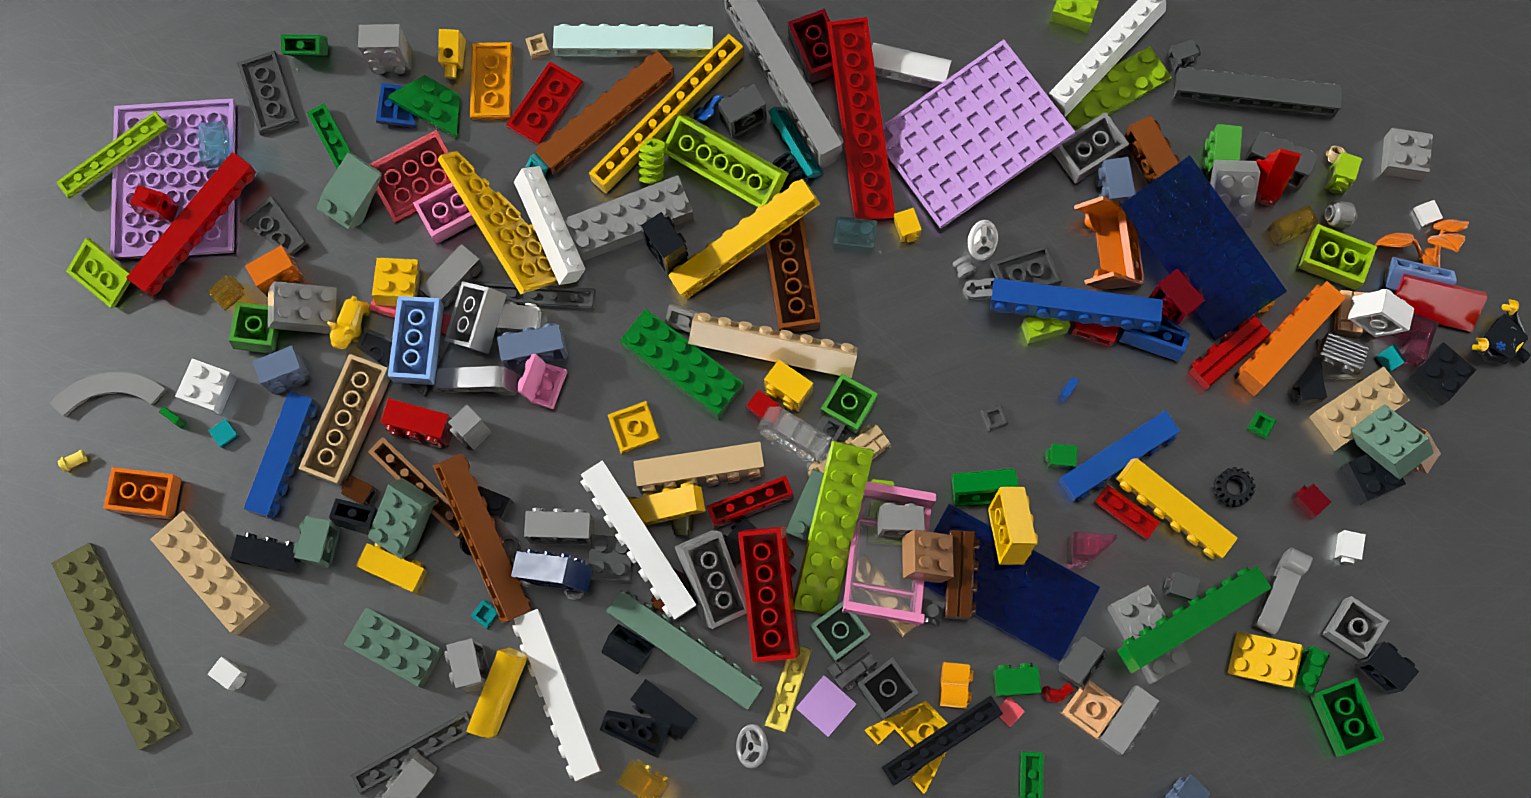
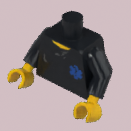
[1472,299,1531,364]

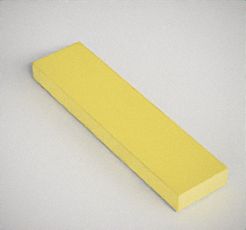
[765,645,812,733]

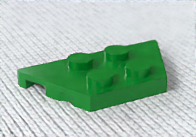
[388,75,460,138]

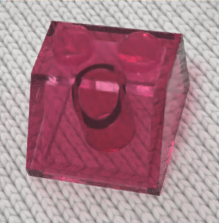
[1067,532,1117,568]

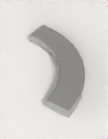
[49,372,167,417]

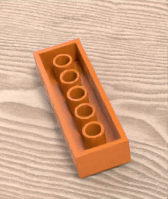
[1235,281,1346,396]

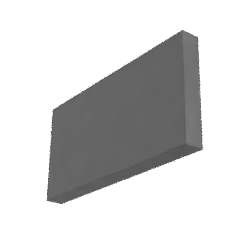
[237,50,299,135]

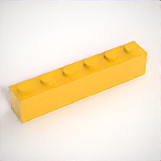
[1116,458,1238,559]

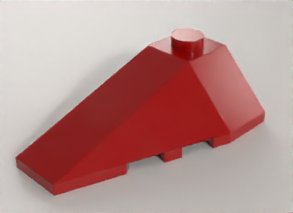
[1255,148,1301,206]

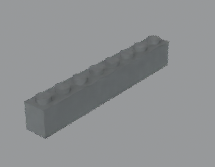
[1174,66,1342,116]

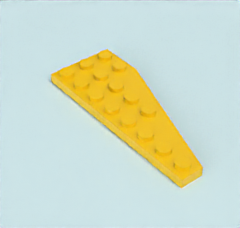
[438,151,558,294]

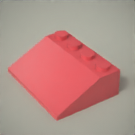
[369,130,451,223]

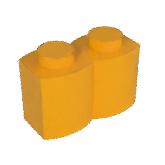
[939,662,974,709]

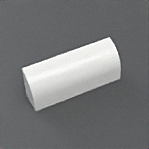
[872,43,952,88]

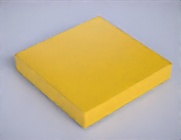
[607,401,661,455]

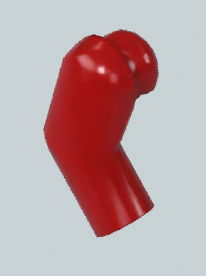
[1041,683,1075,703]

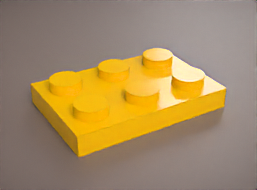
[1228,631,1303,689]

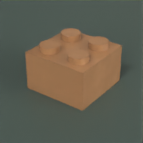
[902,530,954,583]

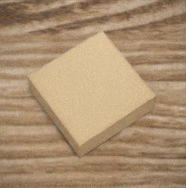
[525,33,551,59]

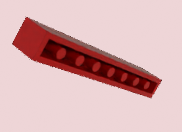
[126,152,257,298]

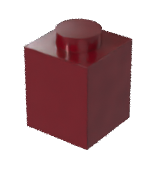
[1293,483,1331,519]

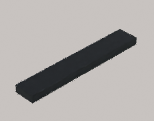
[881,696,1003,786]

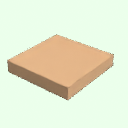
[1061,681,1122,740]

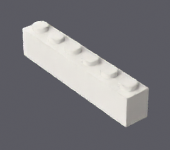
[514,166,586,285]

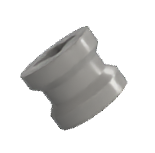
[953,255,978,279]

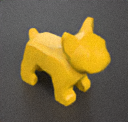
[327,296,370,349]

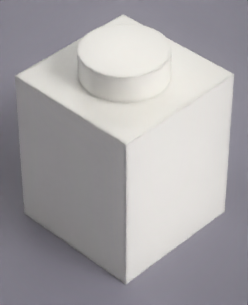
[1334,530,1366,565]
[208,657,247,691]

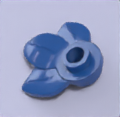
[693,95,724,124]

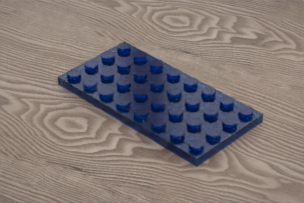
[1119,155,1287,339]
[910,504,1100,663]

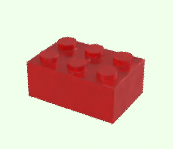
[380,398,453,448]

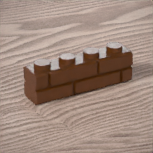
[944,530,979,620]

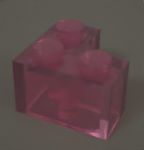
[1389,313,1439,366]

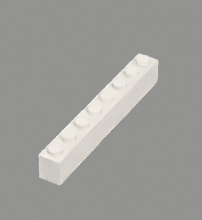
[1049,0,1166,117]
[580,460,697,620]
[512,609,602,782]

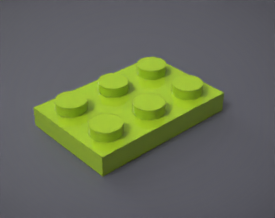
[66,238,131,308]

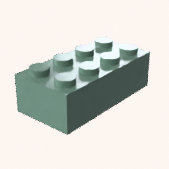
[344,607,445,688]

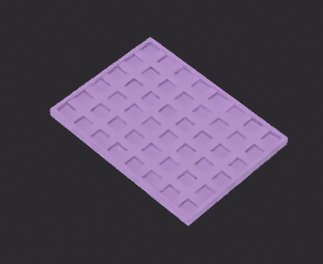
[883,40,1075,229]

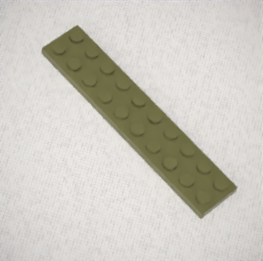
[51,542,181,750]

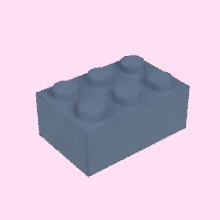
[497,323,568,370]

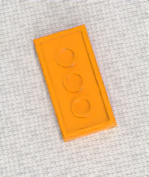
[470,42,513,120]

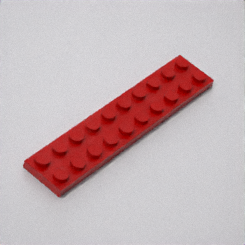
[827,17,895,223]

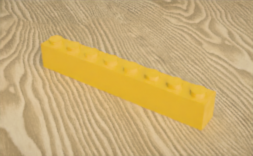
[668,179,820,299]

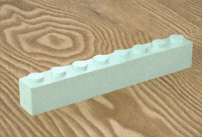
[553,24,714,57]

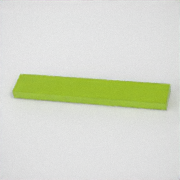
[56,110,169,199]

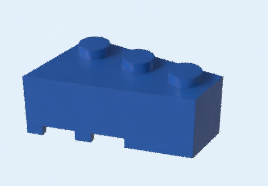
[1119,317,1190,362]

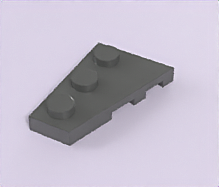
[240,196,307,256]

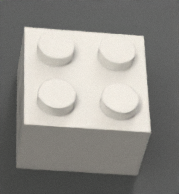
[1348,289,1414,337]
[175,359,237,416]

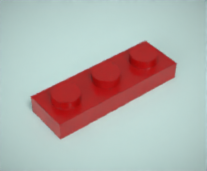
[1094,484,1160,540]

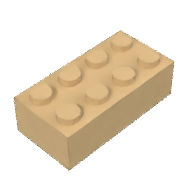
[1310,367,1410,451]

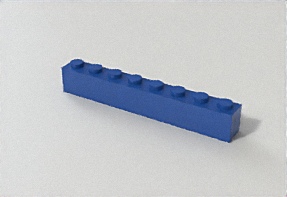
[990,278,1163,332]

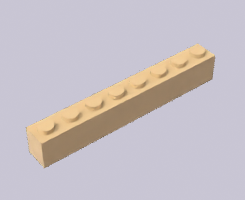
[688,313,858,378]

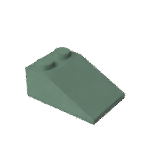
[316,152,383,229]
[786,469,824,541]

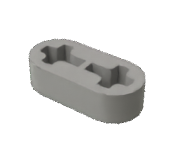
[963,278,994,300]

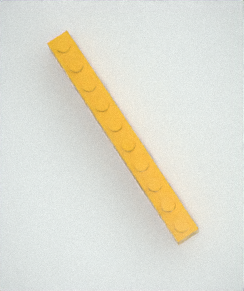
[589,34,744,194]

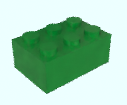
[1310,678,1384,757]

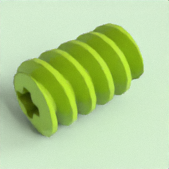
[638,138,665,184]

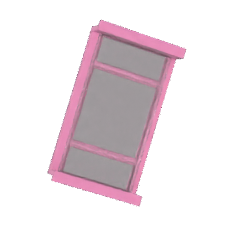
[842,481,936,627]

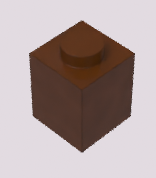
[341,475,378,506]

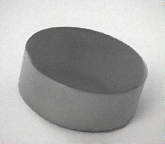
[502,535,521,557]

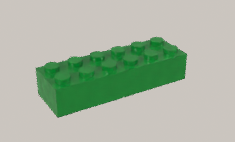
[620,309,744,420]

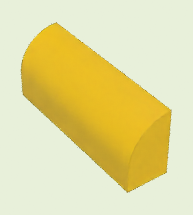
[466,647,528,738]

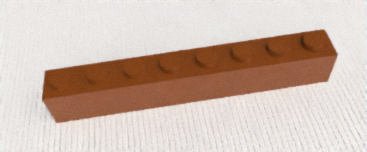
[535,51,675,175]
[433,453,531,622]

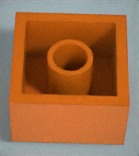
[245,245,304,298]

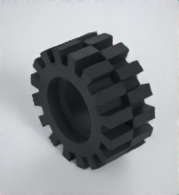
[1214,467,1256,507]

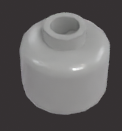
[1324,200,1358,228]

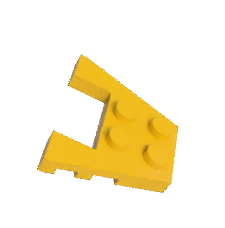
[864,701,948,794]

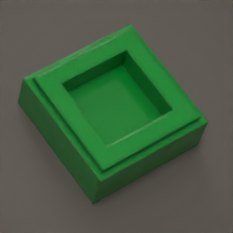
[159,407,185,428]
[1247,410,1277,440]

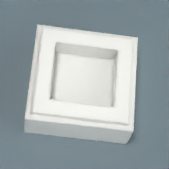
[1413,200,1443,227]

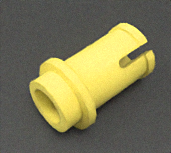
[57,450,88,472]

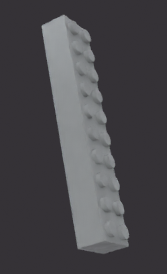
[724,0,844,169]

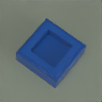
[1059,377,1079,402]

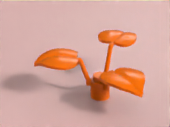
[1375,219,1470,268]

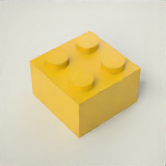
[372,258,421,306]
[764,360,813,413]

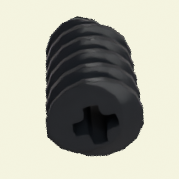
[772,152,811,191]

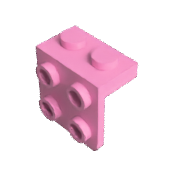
[518,354,568,409]

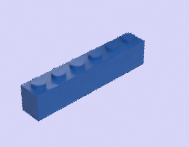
[243,391,318,520]
[1058,410,1180,502]

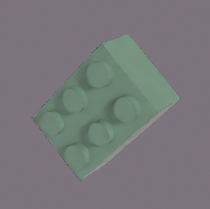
[1351,404,1434,480]
[368,478,436,559]

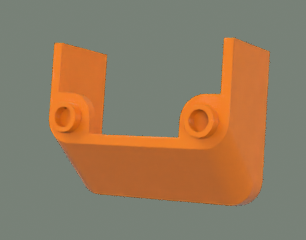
[1074,196,1144,290]

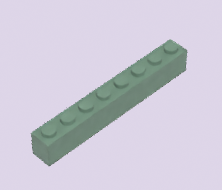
[606,590,763,711]

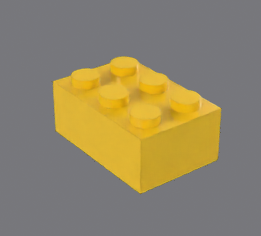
[988,487,1038,565]

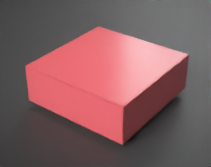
[999,696,1025,728]

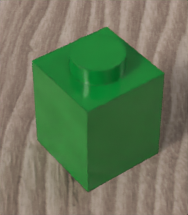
[1045,443,1078,470]

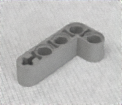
[433,366,518,396]
[1254,548,1313,636]

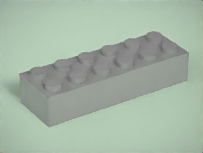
[564,175,694,262]

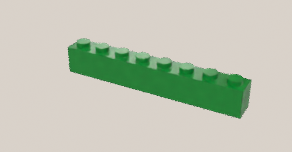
[1117,566,1272,673]

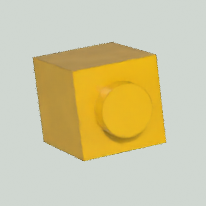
[893,208,922,243]

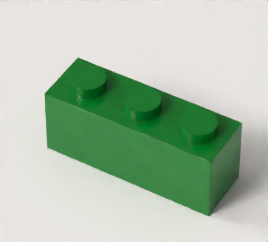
[952,468,1019,507]

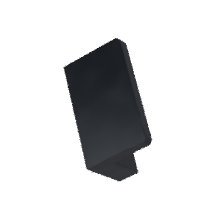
[601,624,654,674]

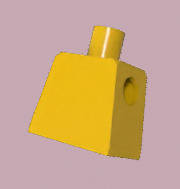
[438,29,466,79]

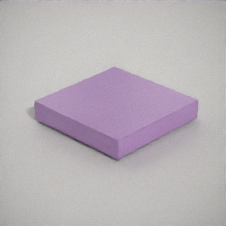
[796,676,857,737]

